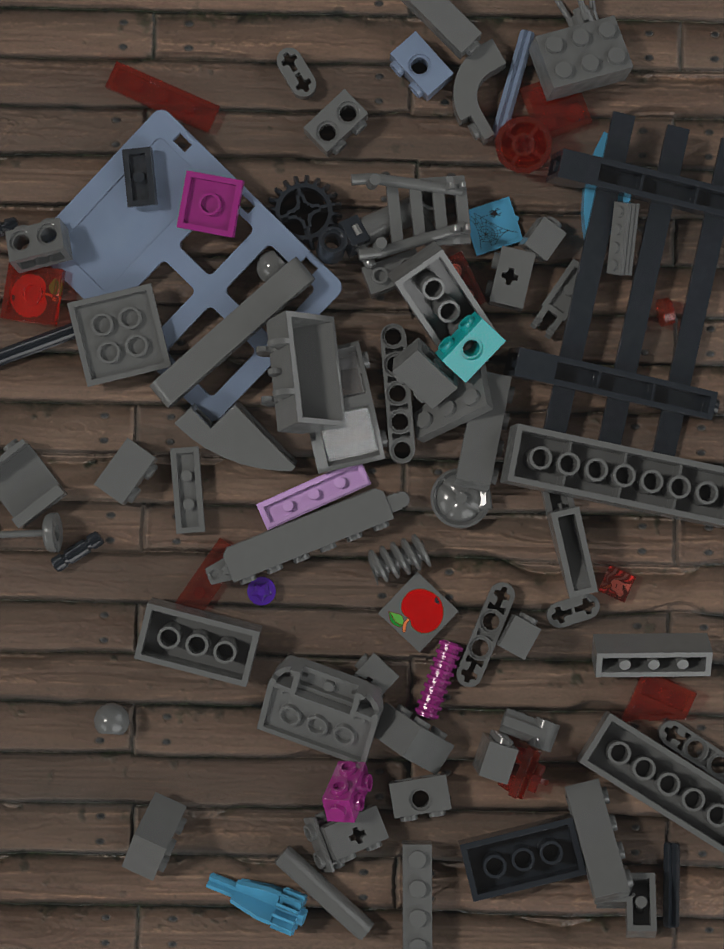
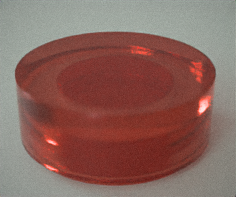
[656,297,675,327]

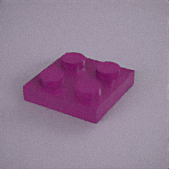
[177,170,245,238]

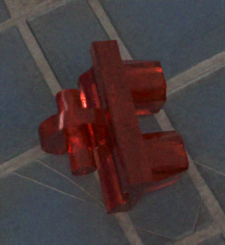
[498,746,549,800]

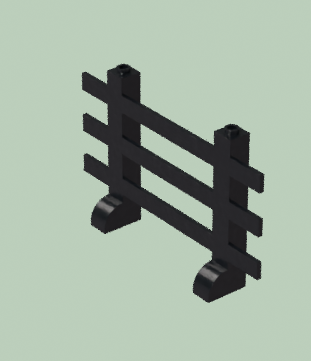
[503,111,724,456]

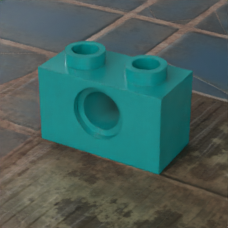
[435,311,506,383]

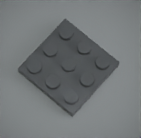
[67,283,171,387]

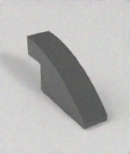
[174,400,298,471]
[541,491,598,598]

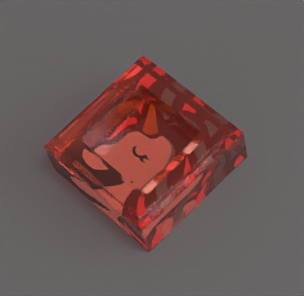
[598,565,636,603]

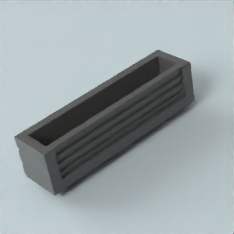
[606,201,640,275]

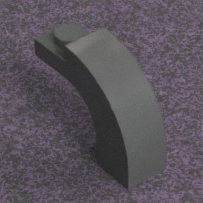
[452,39,506,145]

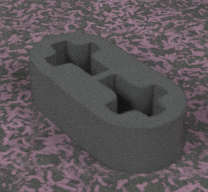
[277,48,316,100]
[546,594,600,628]

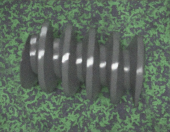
[368,534,431,586]

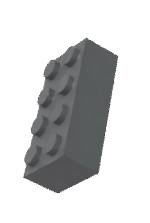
[387,241,495,350]
[134,597,263,687]

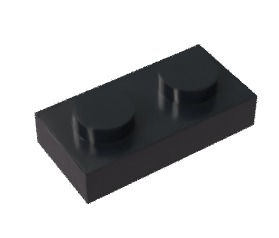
[122,147,158,208]

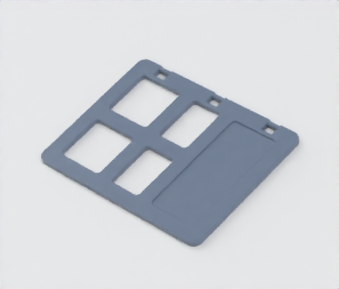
[48,110,342,421]

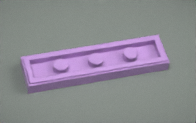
[256,464,371,530]

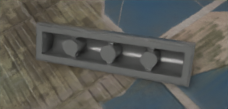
[275,845,375,940]

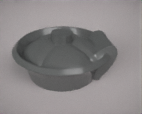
[430,468,492,528]

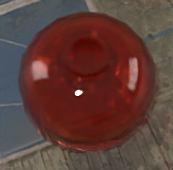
[495,116,552,173]

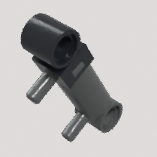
[316,191,446,269]

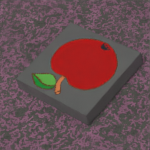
[378,572,458,653]

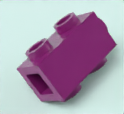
[322,761,373,823]

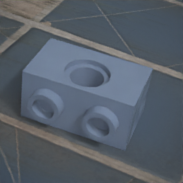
[390,31,453,101]

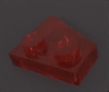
[621,677,697,722]

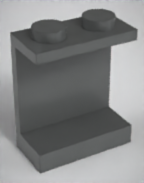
[0,439,68,529]

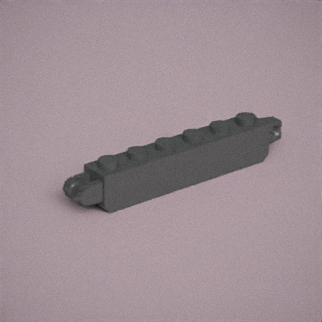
[205,488,410,585]

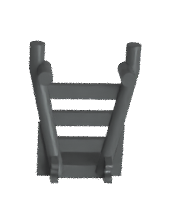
[351,173,471,260]

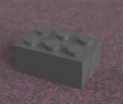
[528,15,633,101]

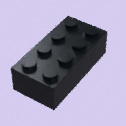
[458,814,587,902]

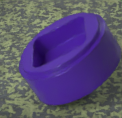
[247,577,276,605]

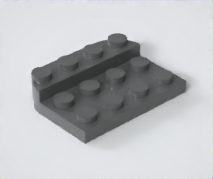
[257,655,384,762]

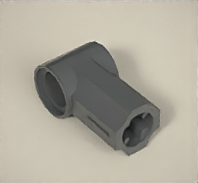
[499,708,561,752]

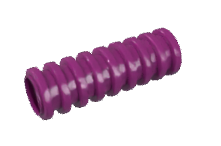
[414,639,463,720]

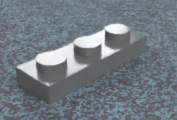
[170,446,206,534]

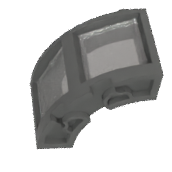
[309,341,388,474]

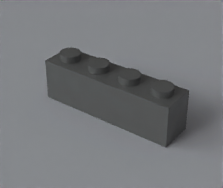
[454,372,515,492]
[591,633,713,677]
[472,729,519,785]
[565,778,633,905]
[402,840,432,949]

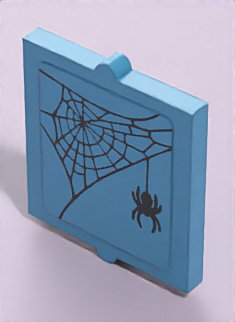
[469,197,523,257]

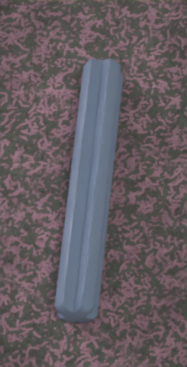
[492,30,535,139]

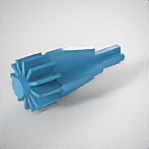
[206,872,308,936]

